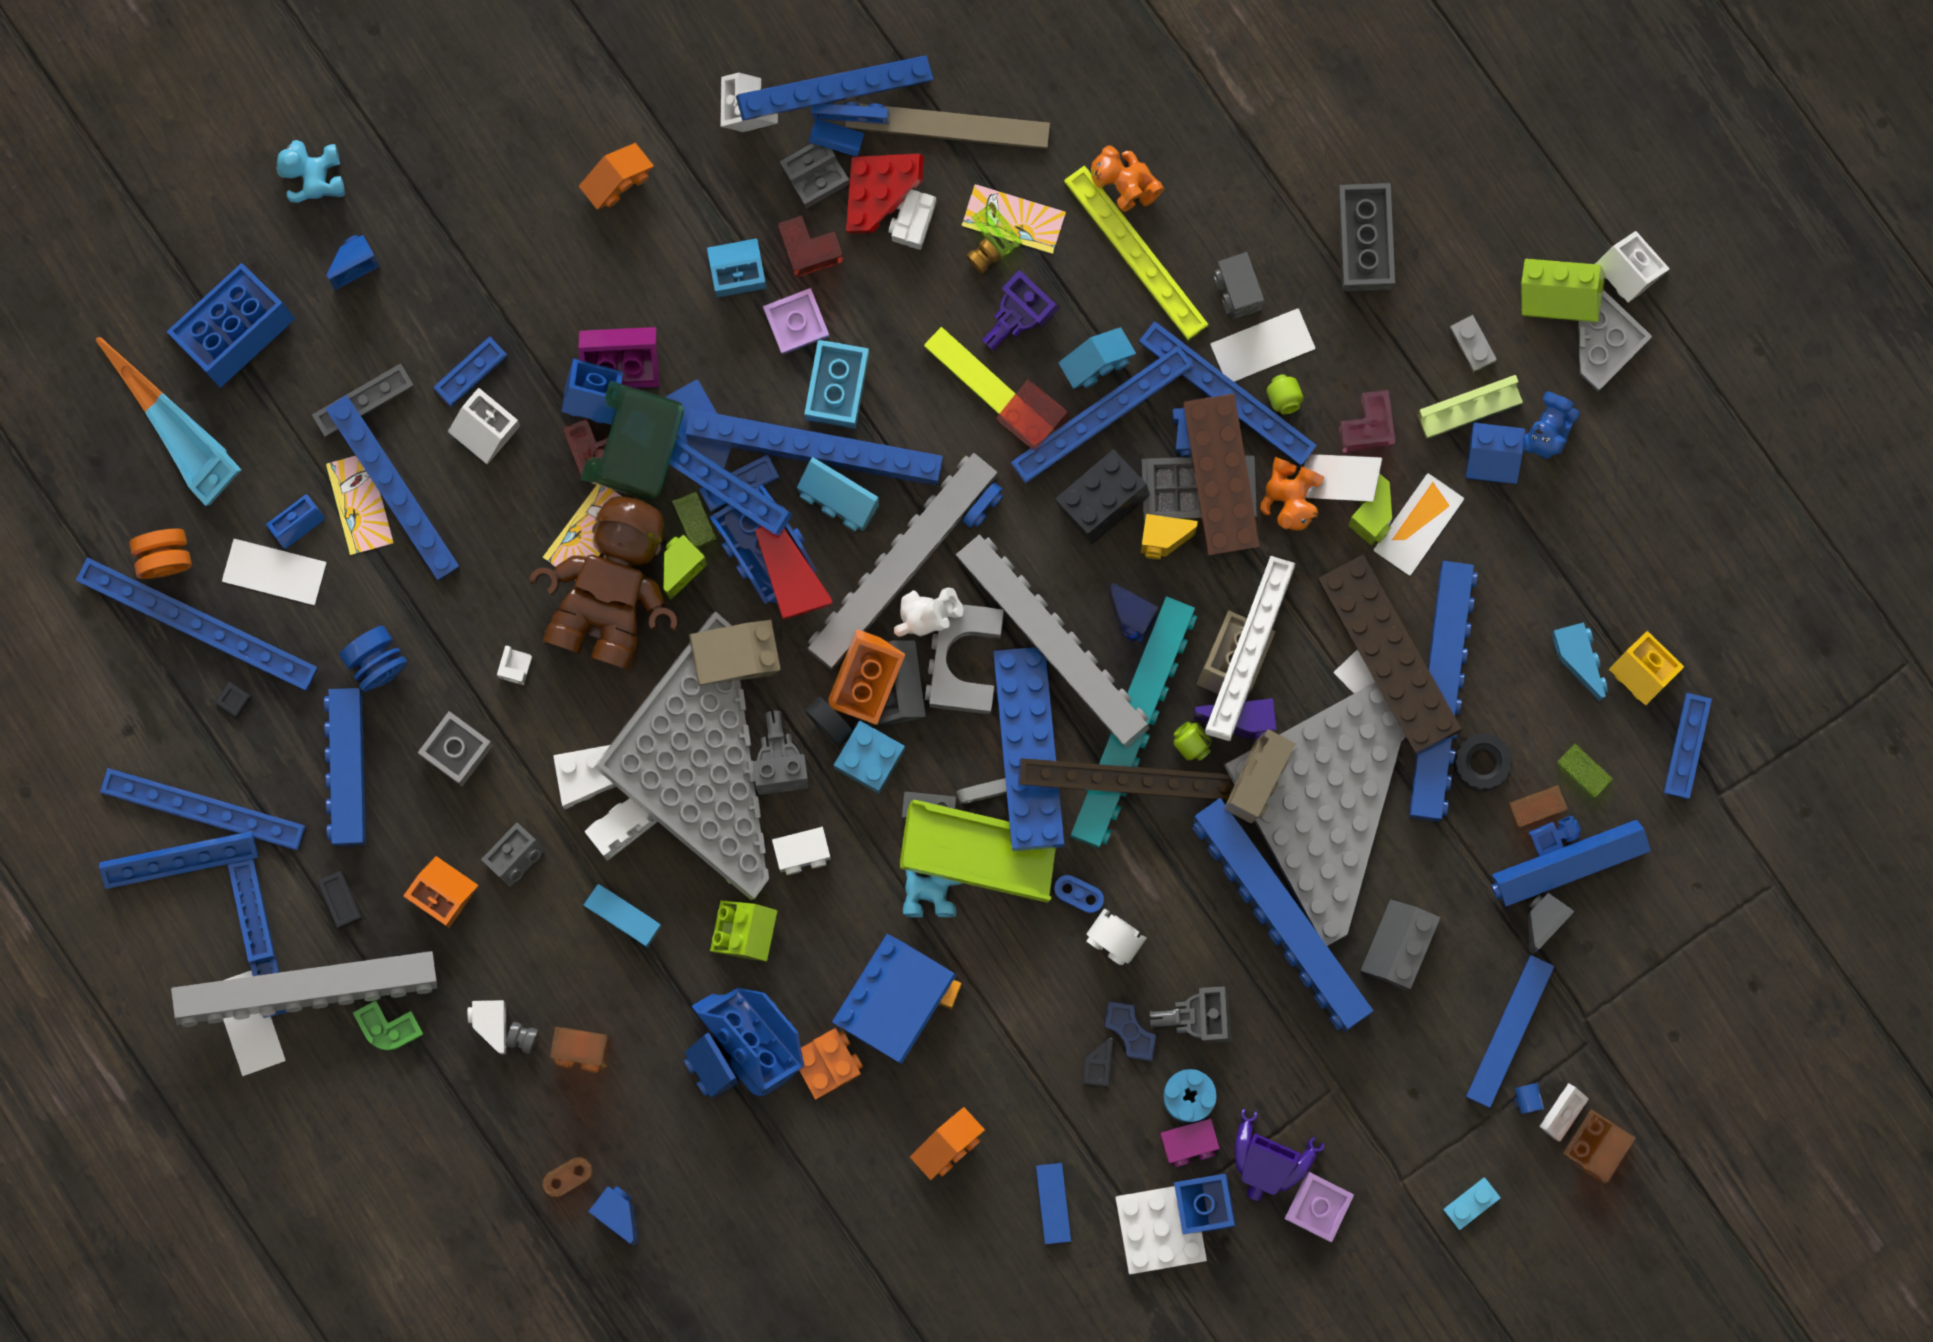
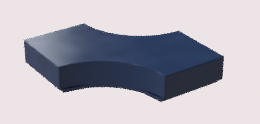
[1104,1001,1156,1062]

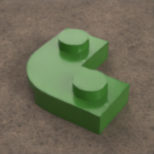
[353,1001,424,1050]

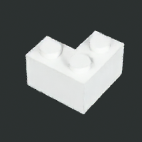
[721,73,778,132]

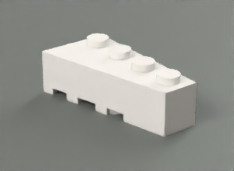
[554,745,616,809]
[585,798,658,861]

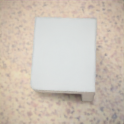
[497,646,532,685]

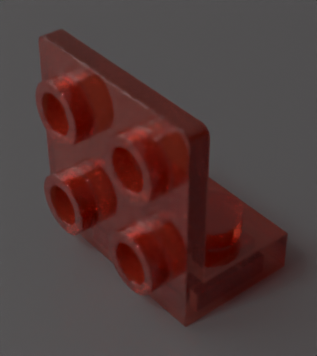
[996,379,1069,450]

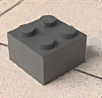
[1213,252,1264,320]

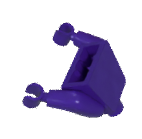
[1235,1108,1324,1201]

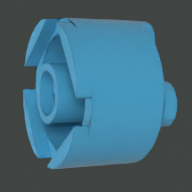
[1163,1069,1216,1123]

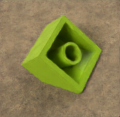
[664,535,707,600]

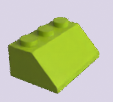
[1521,259,1605,322]

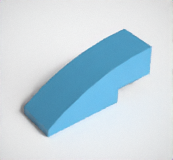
[584,884,662,948]

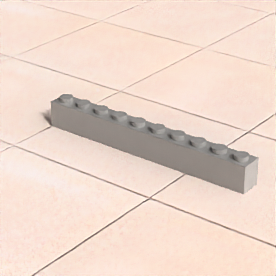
[808,453,997,671]
[956,534,1150,748]
[171,951,437,1027]

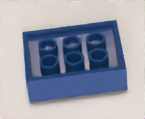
[167,263,296,388]
[832,934,956,1064]

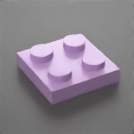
[763,288,829,355]
[1285,1172,1354,1242]

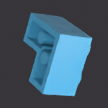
[1059,327,1136,389]

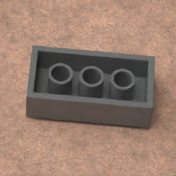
[1337,183,1395,292]

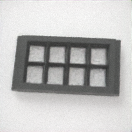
[1142,456,1257,521]

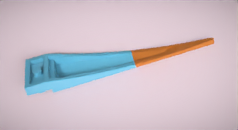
[96,337,241,506]

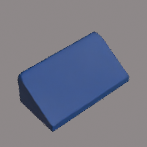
[266,494,325,549]

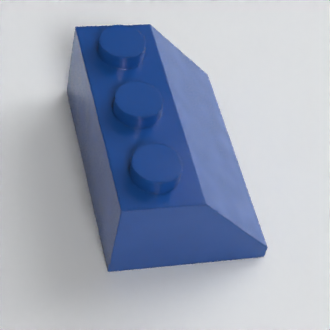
[589,1186,639,1246]

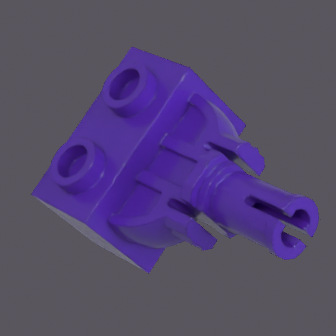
[982,270,1060,351]

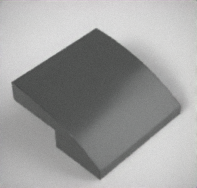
[780,143,850,209]

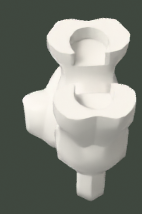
[894,587,964,637]

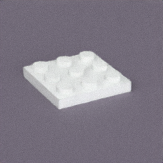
[1115,1186,1207,1275]

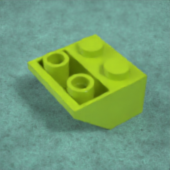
[710,901,777,961]

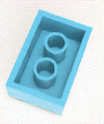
[804,340,869,429]

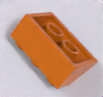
[829,629,905,725]

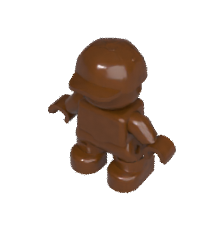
[529,496,679,672]

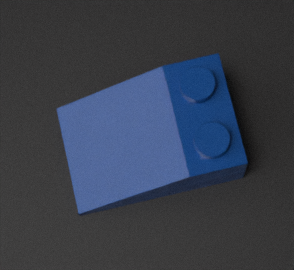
[683,1033,739,1099]

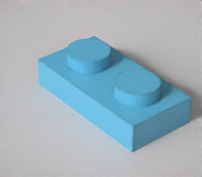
[1443,1177,1501,1230]

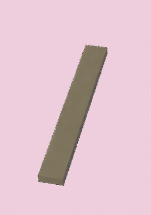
[845,103,1050,149]

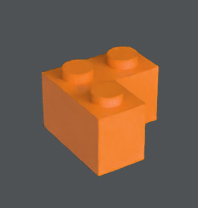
[579,143,654,209]
[910,1107,985,1180]

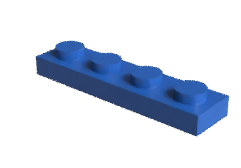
[1663,693,1712,800]

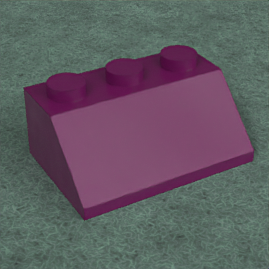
[579,327,659,389]

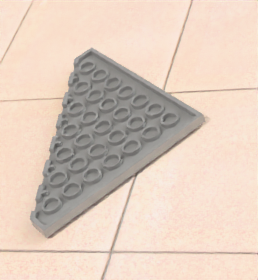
[594,612,769,900]
[1224,683,1403,946]

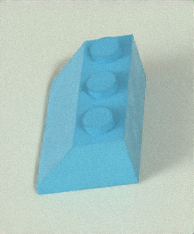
[797,457,879,532]

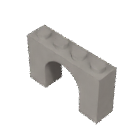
[925,605,1004,715]

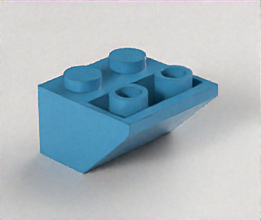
[707,239,767,298]

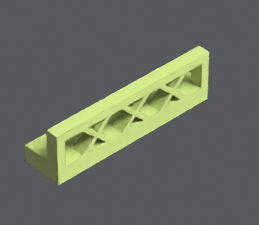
[1417,375,1523,439]

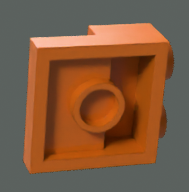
[799,1028,863,1100]

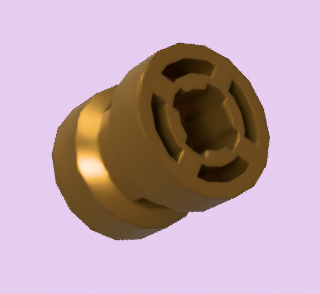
[966,239,1002,275]

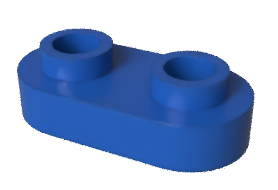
[962,482,1003,528]
[1054,875,1104,913]

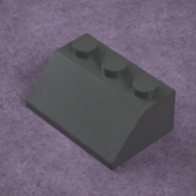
[867,641,926,727]
[1360,899,1440,991]

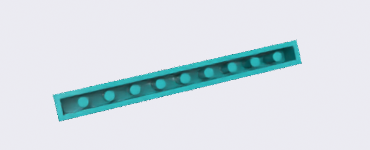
[1070,596,1197,849]

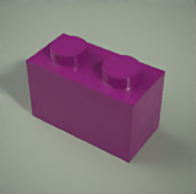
[1160,1119,1220,1167]

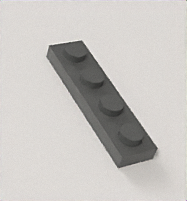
[312,363,414,438]

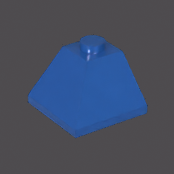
[327,235,380,290]

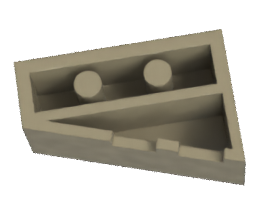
[1224,729,1296,823]

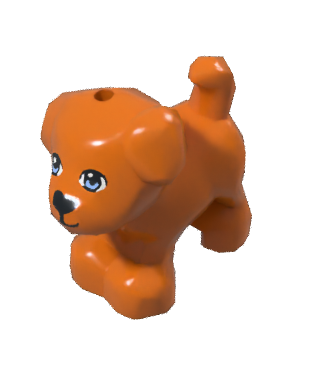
[1091,146,1165,212]
[1260,457,1325,531]

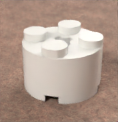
[1087,908,1147,965]

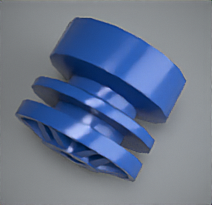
[339,626,408,692]

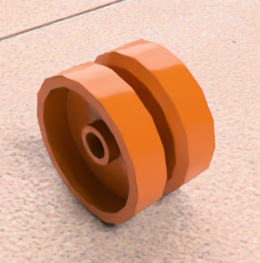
[129,528,192,579]

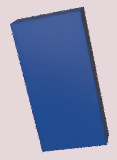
[809,118,864,157]

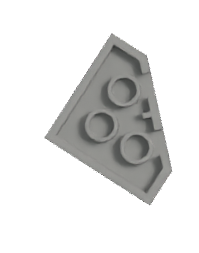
[1578,290,1652,392]

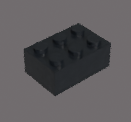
[1055,449,1150,544]

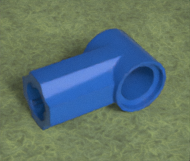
[1514,1083,1544,1114]

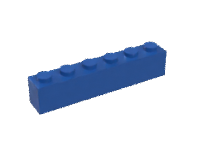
[324,688,366,846]

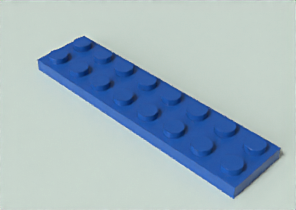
[993,647,1064,851]

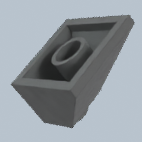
[1528,893,1574,954]

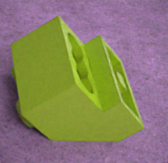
[1348,473,1392,546]

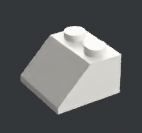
[1595,231,1669,302]

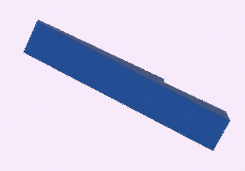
[228,859,287,1018]

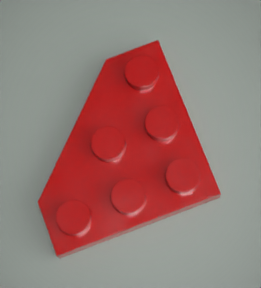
[846,154,924,234]

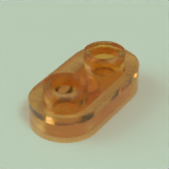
[543,1157,592,1197]

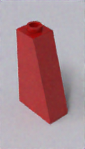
[755,524,832,620]

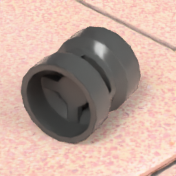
[505,1021,539,1054]

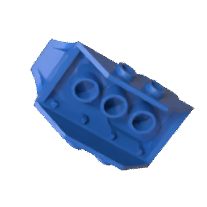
[710,485,817,604]
[692,988,804,1096]

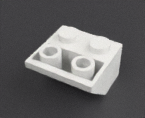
[448,388,520,464]

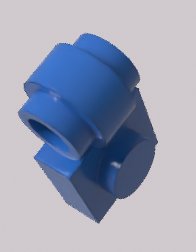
[1529,816,1581,856]

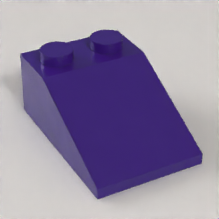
[1193,699,1276,742]

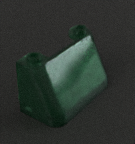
[580,381,684,500]

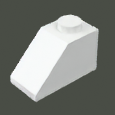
[468,1000,506,1055]

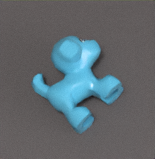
[276,140,345,203]
[903,870,963,918]

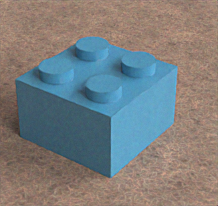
[834,721,905,794]

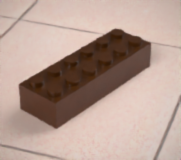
[1182,393,1260,555]

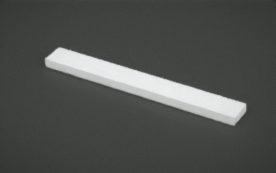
[1205,556,1295,741]

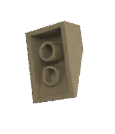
[1196,610,1276,701]
[689,620,780,685]

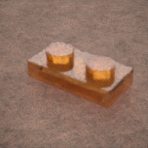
[1509,785,1567,828]

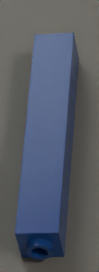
[1491,820,1651,906]

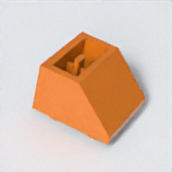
[404,856,479,928]

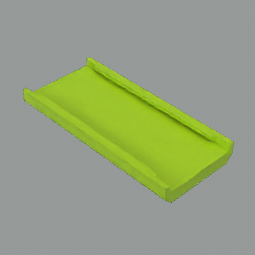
[900,800,1056,902]

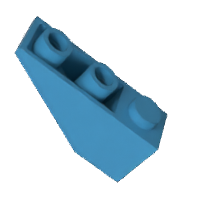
[1551,622,1608,701]

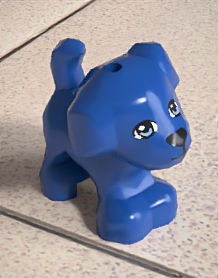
[1523,391,1581,459]

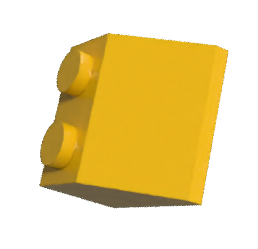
[1141,514,1198,559]
[1609,631,1684,705]

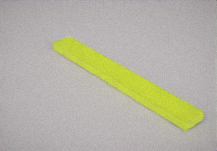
[1064,165,1208,341]

